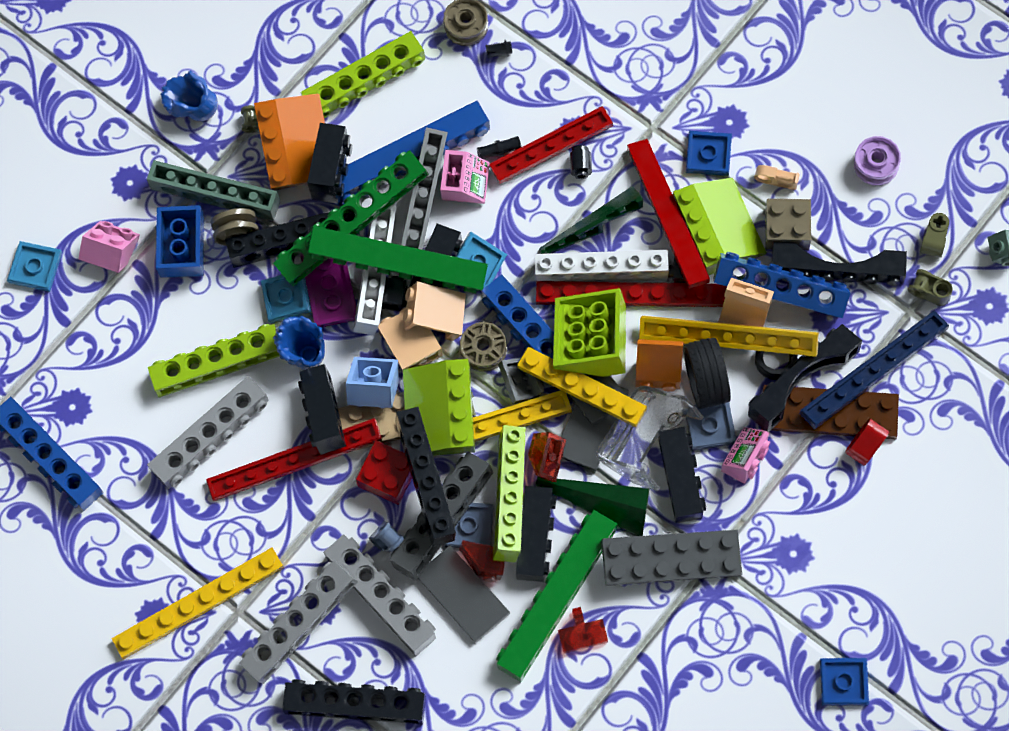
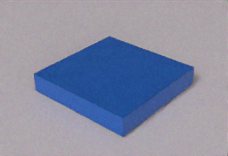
[686,130,732,176]
[820,658,869,706]

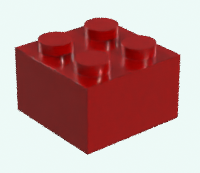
[356,440,412,505]

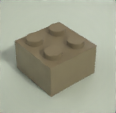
[765,199,811,250]

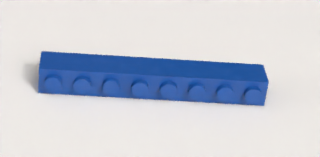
[336,100,490,206]

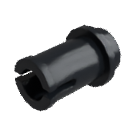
[486,40,513,58]

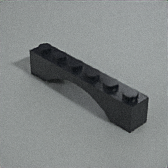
[771,242,907,286]
[748,324,862,432]

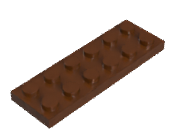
[761,385,899,439]

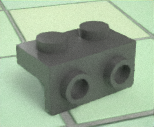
[498,357,544,404]

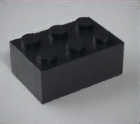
[307,123,353,204]

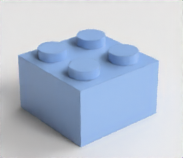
[346,357,399,408]

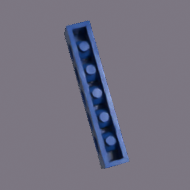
[713,252,851,319]
[481,274,587,375]
[0,396,104,511]

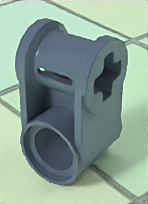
[369,521,404,552]

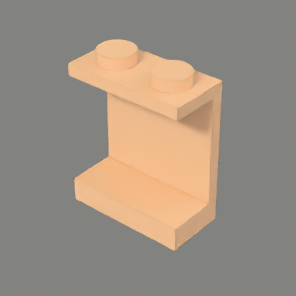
[718,278,774,327]
[403,281,466,341]
[378,307,443,374]

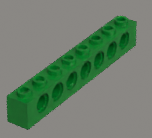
[273,150,429,287]

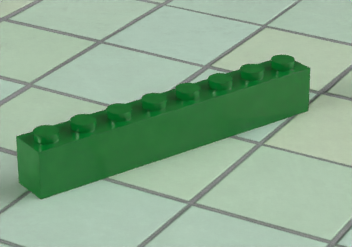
[307,226,488,294]
[496,510,617,683]

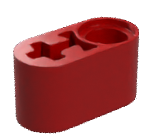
[845,418,889,466]

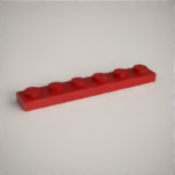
[489,106,613,184]

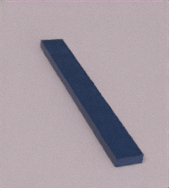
[800,310,949,430]

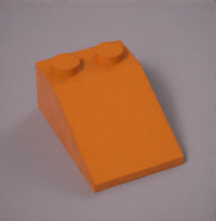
[635,339,683,392]

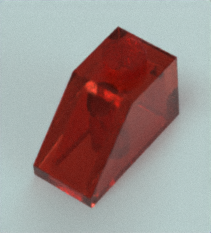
[528,432,567,483]
[459,540,505,582]

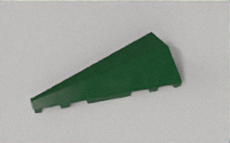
[539,186,643,254]
[536,476,650,536]

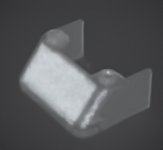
[596,386,704,491]

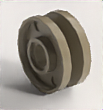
[443,0,488,46]
[210,208,259,246]
[460,322,507,372]

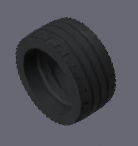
[683,338,731,409]

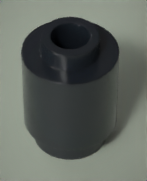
[570,145,592,179]

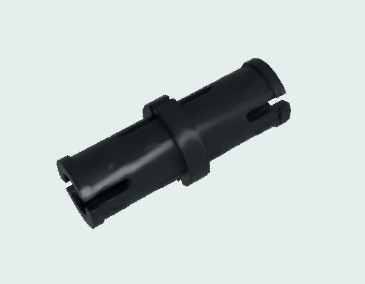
[476,136,522,160]

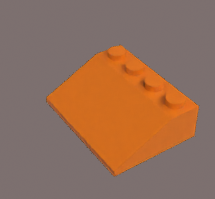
[254,93,325,191]

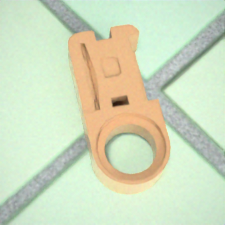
[754,165,800,190]

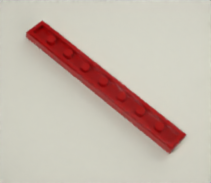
[627,139,710,289]
[206,418,383,501]

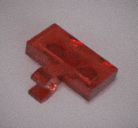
[558,607,608,654]

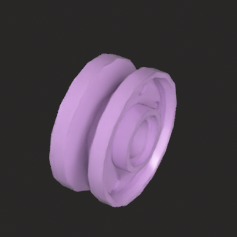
[854,136,901,185]

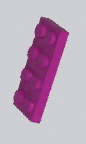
[300,255,357,328]

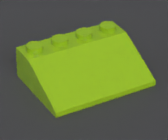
[673,178,767,275]
[553,288,626,377]
[403,359,475,456]

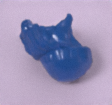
[160,70,218,122]
[273,316,325,369]

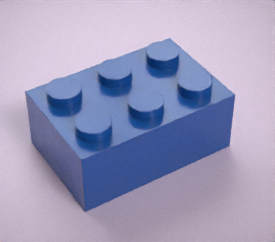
[156,205,204,278]

